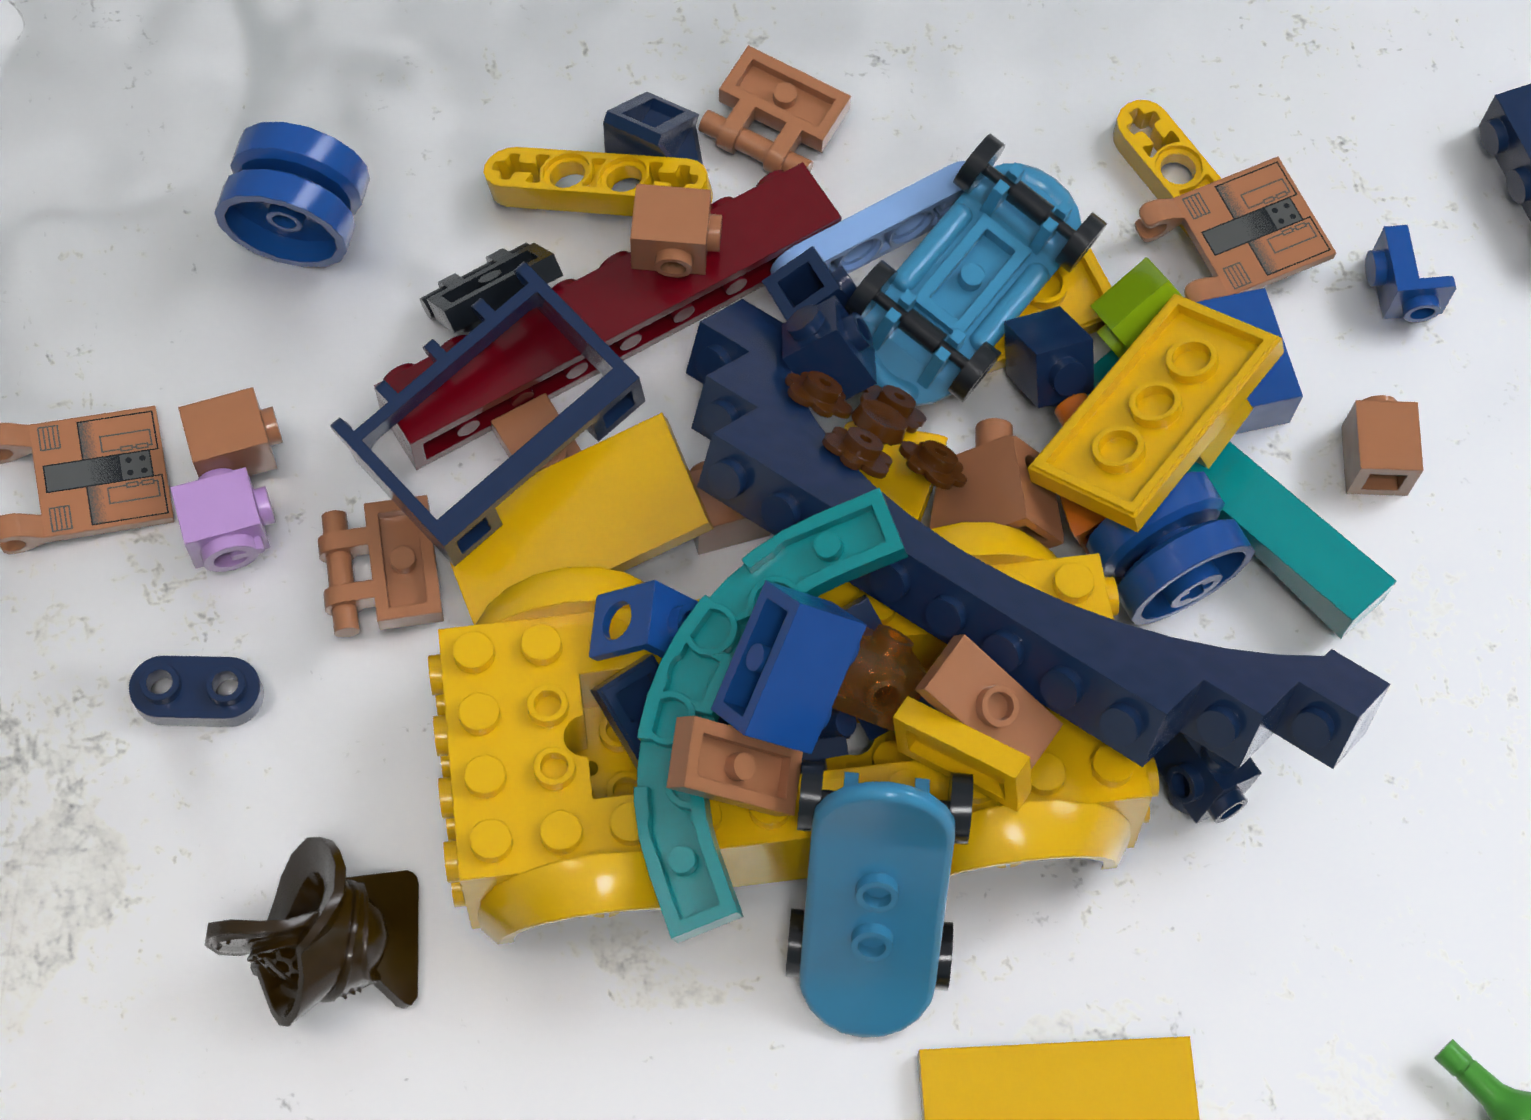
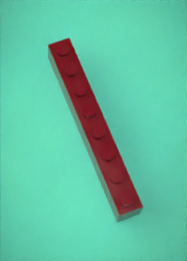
[374,162,842,471]

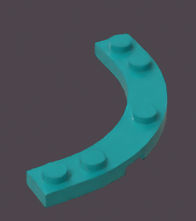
[634,488,908,944]

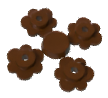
[785,371,967,490]

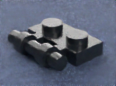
[420,242,563,333]

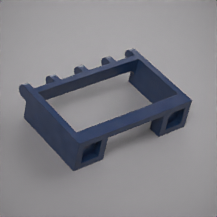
[330,262,645,567]

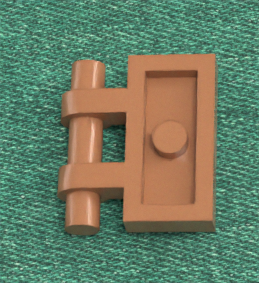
[698,45,851,173]
[318,495,444,638]

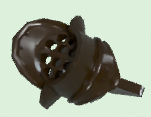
[204,837,419,1027]

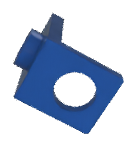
[589,580,698,661]

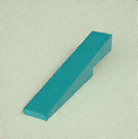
[1087,350,1397,639]

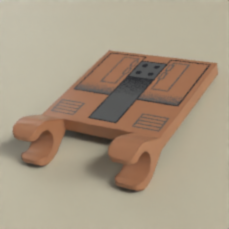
[1135,156,1336,302]
[0,406,175,555]

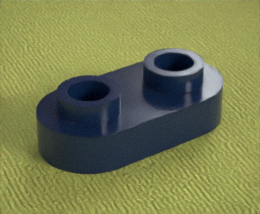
[129,656,264,727]

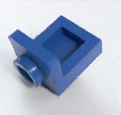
[1365,225,1457,322]

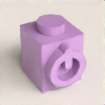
[170,467,276,572]

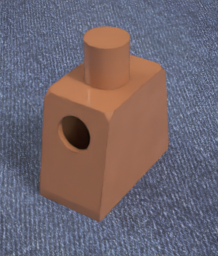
[929,418,1064,549]

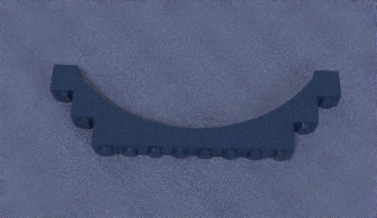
[686,299,1391,769]

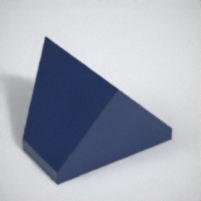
[603,92,703,182]

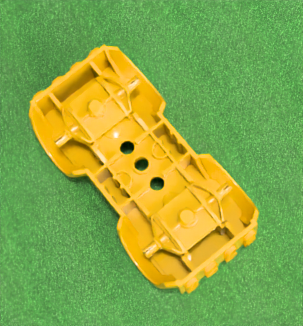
[428,522,1159,945]

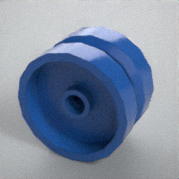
[214,122,370,267]
[1086,471,1255,625]

